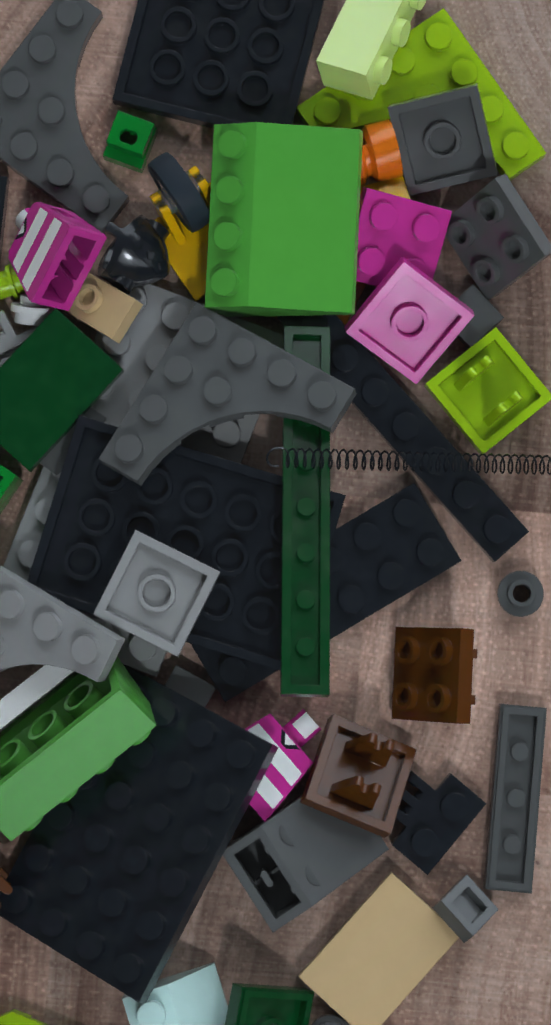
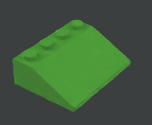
[205,122,363,317]

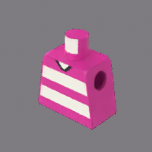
[8,202,107,311]
[245,709,321,822]

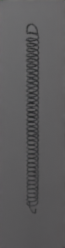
[266,447,551,475]

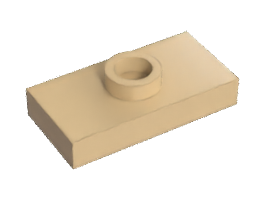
[63,273,143,344]

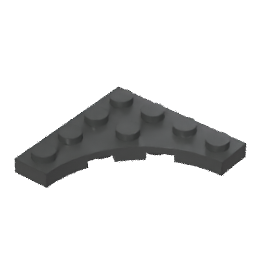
[0,0,130,234]
[99,303,357,486]

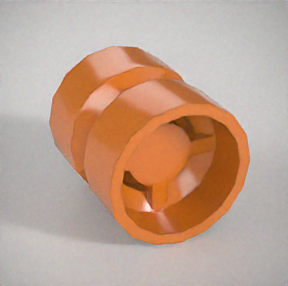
[361,119,403,187]

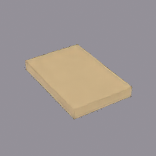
[298,871,459,1025]

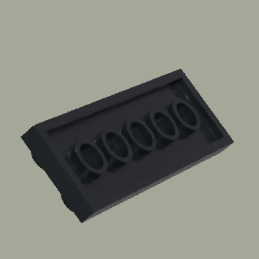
[191,483,461,702]

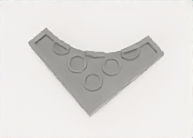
[0,565,125,682]

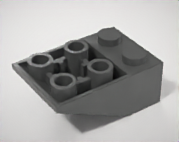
[223,794,389,932]

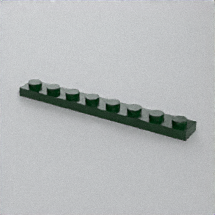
[280,326,330,697]

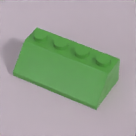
[0,656,157,841]

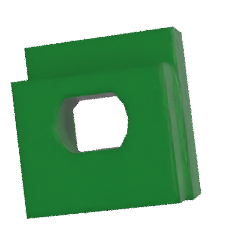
[103,110,158,173]

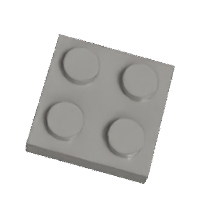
[93,530,221,657]

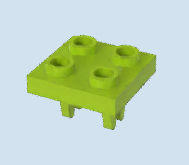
[424,327,551,454]

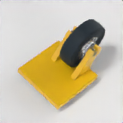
[147,152,211,302]

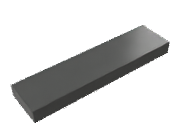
[484,704,547,894]

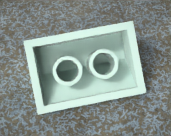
[122,962,228,1025]

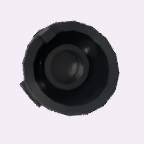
[98,215,170,294]

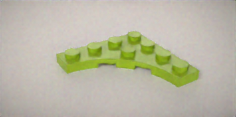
[296,8,546,181]

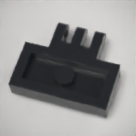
[391,770,487,875]

